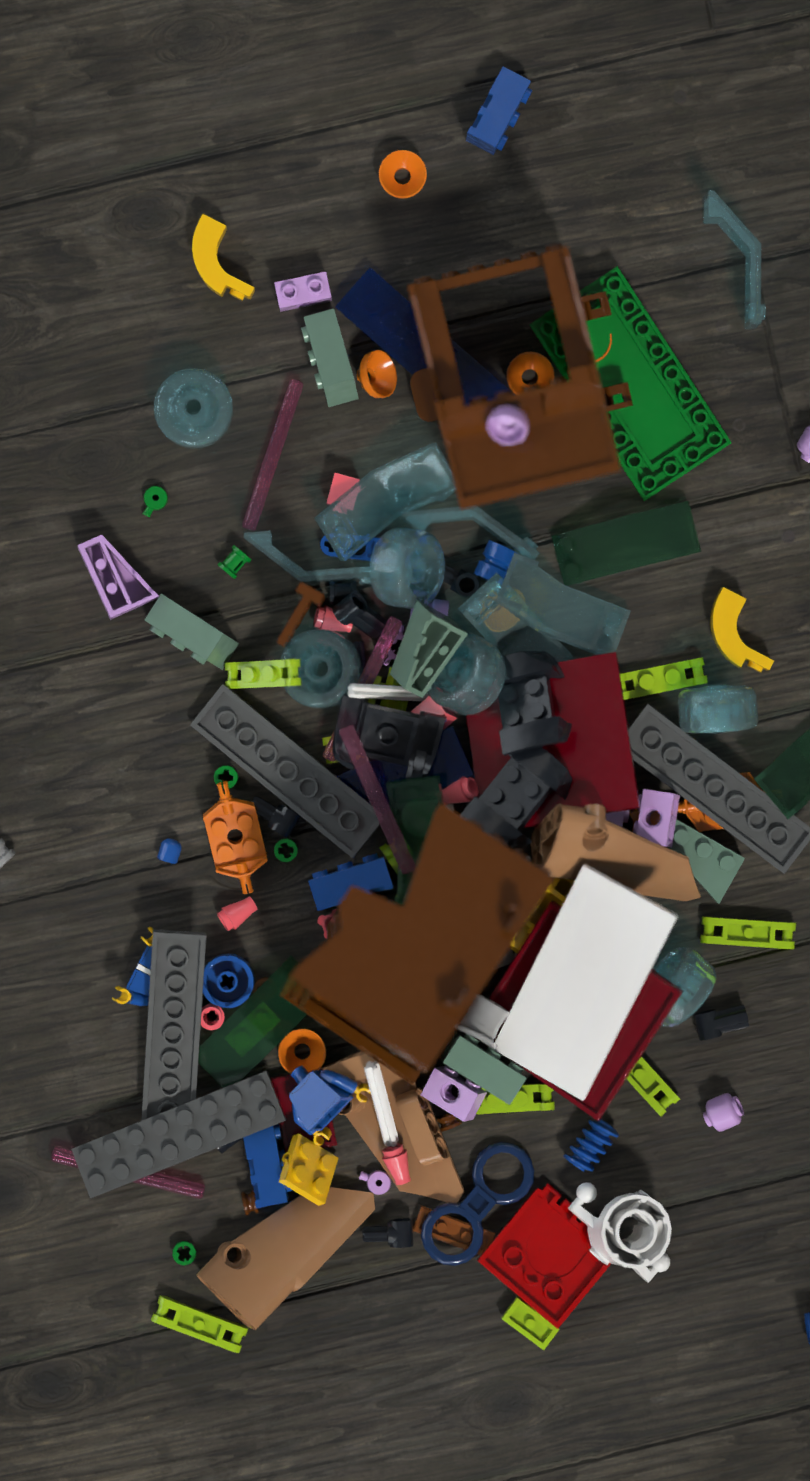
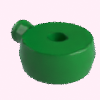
[142,486,168,518]

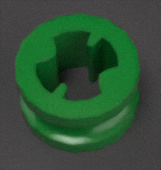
[274,838,298,862]
[173,1241,196,1265]

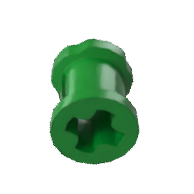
[217,545,252,579]
[214,765,238,789]

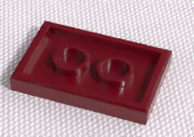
[271,1067,337,1153]

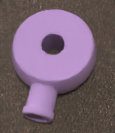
[359,1170,391,1195]

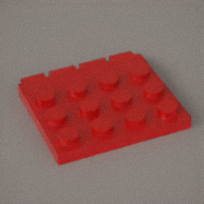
[476,1183,611,1329]

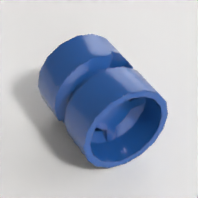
[473,540,519,586]

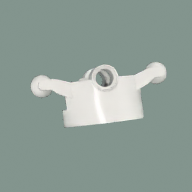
[568,1182,672,1283]

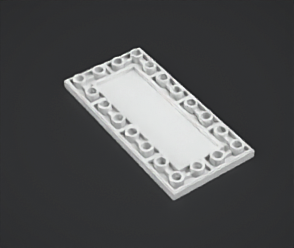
[493,864,678,1101]

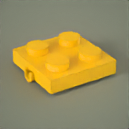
[279,1133,338,1206]

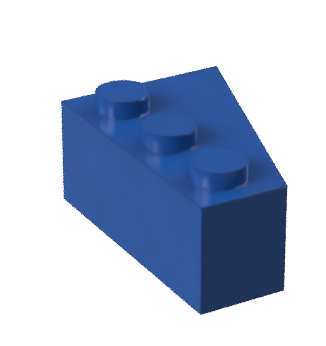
[466,67,533,155]
[308,853,393,911]
[243,1124,292,1208]

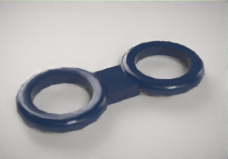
[421,1142,534,1266]

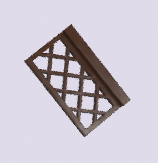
[277,582,325,648]

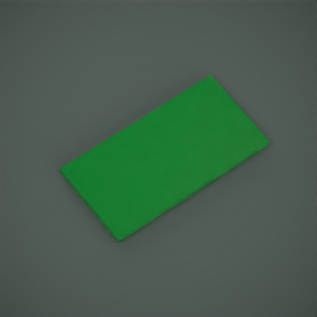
[529,266,732,501]

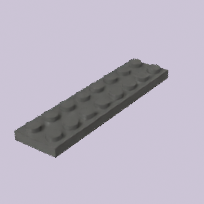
[190,684,386,858]
[628,704,810,874]
[141,929,207,1121]
[71,1071,287,1198]

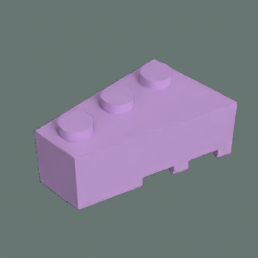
[78,535,159,620]

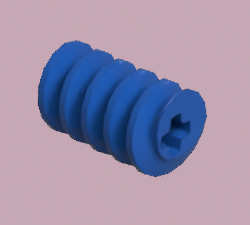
[563,1119,619,1173]

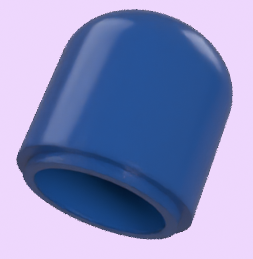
[157,838,182,864]

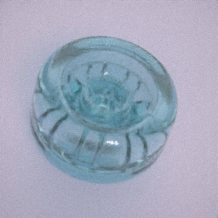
[154,368,234,449]
[369,528,445,609]
[280,629,362,708]
[427,632,506,715]
[677,684,758,733]
[653,946,716,1027]

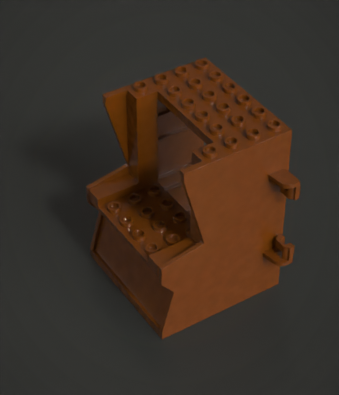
[408,244,633,510]
[279,803,555,1085]

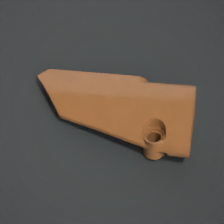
[531,804,701,901]
[321,1051,465,1203]
[196,1187,375,1330]

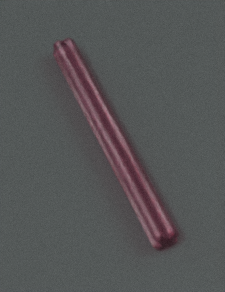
[242,379,303,531]
[323,616,402,762]
[339,725,416,874]
[51,1147,205,1199]

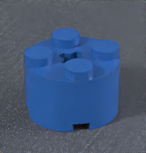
[203,954,255,1008]

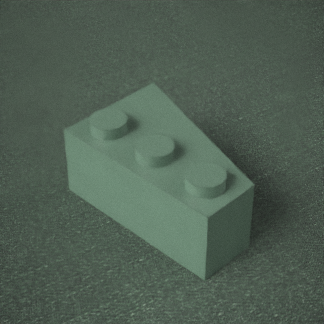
[301,308,359,408]
[145,594,239,670]
[390,600,468,698]
[666,819,745,904]
[439,1030,527,1105]

